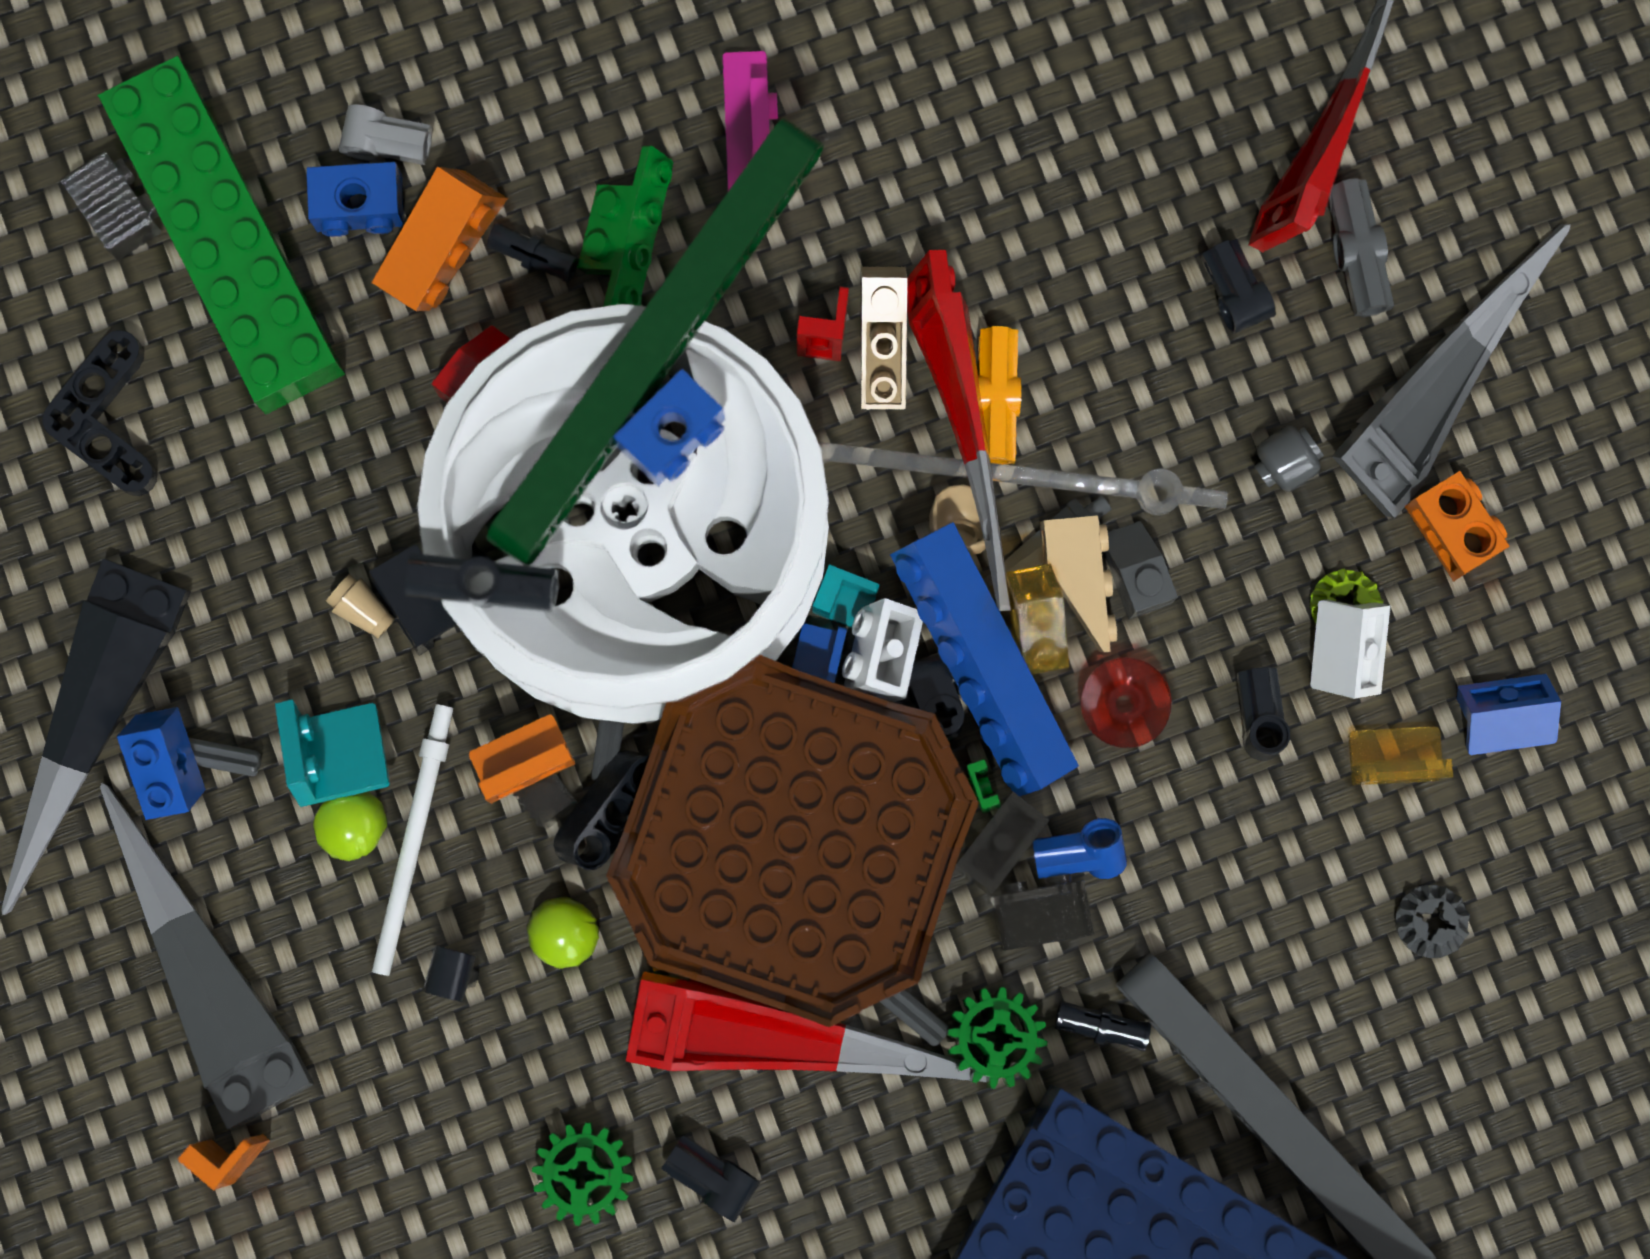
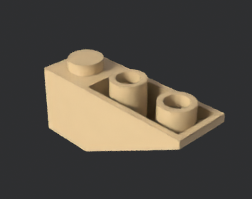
[861,267,908,409]
[1040,515,1117,652]

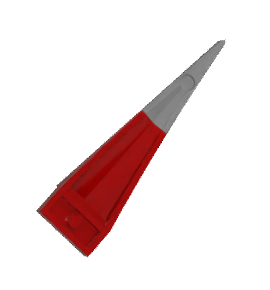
[1248,0,1394,252]
[907,250,1011,611]
[626,971,999,1082]

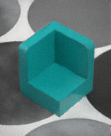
[812,565,880,628]

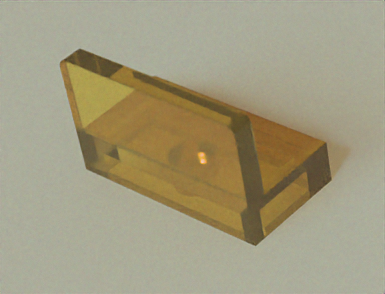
[1348,727,1453,786]

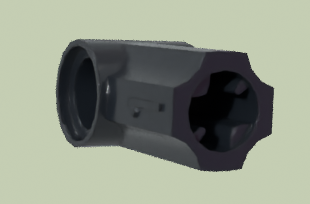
[1200,239,1276,334]
[1236,667,1291,761]
[422,945,479,1002]
[661,1135,761,1222]

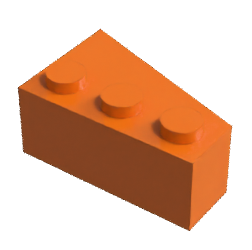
[371,167,508,311]

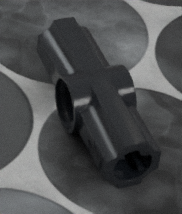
[404,553,558,613]

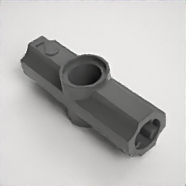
[1329,178,1394,317]

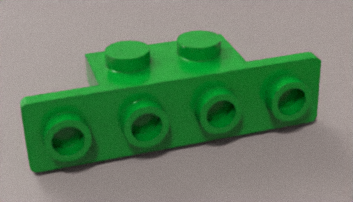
[577,146,673,307]

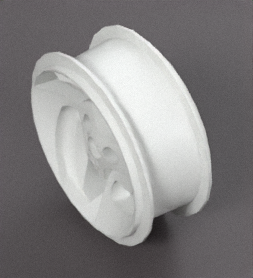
[418,304,829,724]

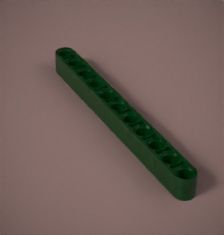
[486,118,824,566]

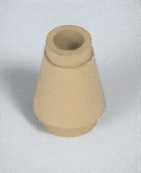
[326,574,396,639]

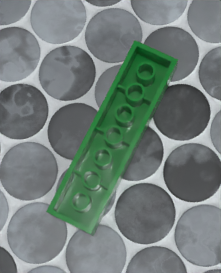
[98,55,345,415]

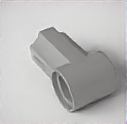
[339,104,432,165]

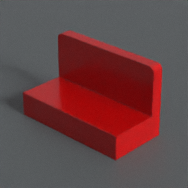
[797,286,849,362]

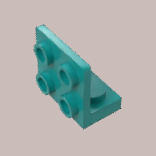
[275,699,390,807]

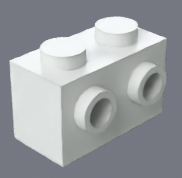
[842,598,923,702]

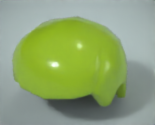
[313,791,387,861]
[526,897,599,969]

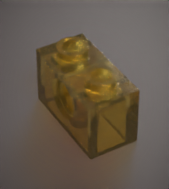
[1006,563,1069,675]

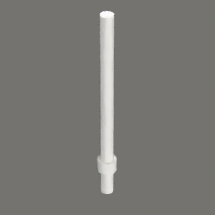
[372,704,454,976]

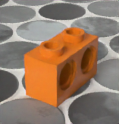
[1405,471,1510,582]

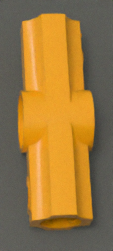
[978,326,1021,466]

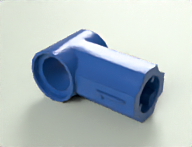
[1033,818,1127,879]

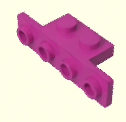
[723,51,778,191]

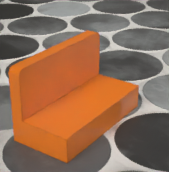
[469,715,576,804]
[177,1134,270,1190]

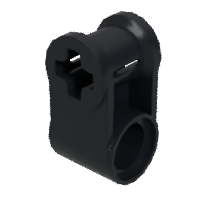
[907,652,964,742]

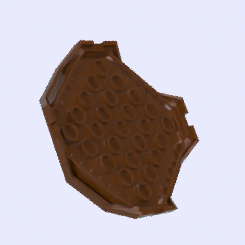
[606,654,979,1028]

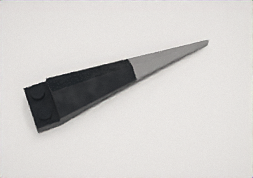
[1,559,191,915]

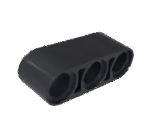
[553,750,649,870]

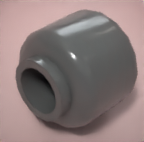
[1254,425,1324,492]

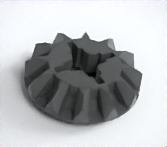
[1396,885,1470,958]

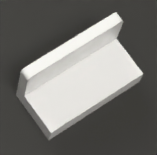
[1310,600,1390,699]

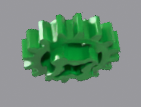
[946,987,1048,1089]
[532,1122,634,1226]

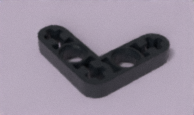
[42,330,158,496]

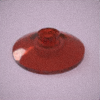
[1081,658,1172,748]

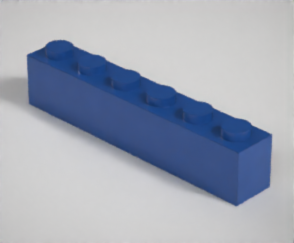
[890,522,1079,798]

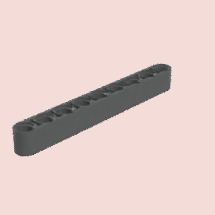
[1116,953,1436,1259]

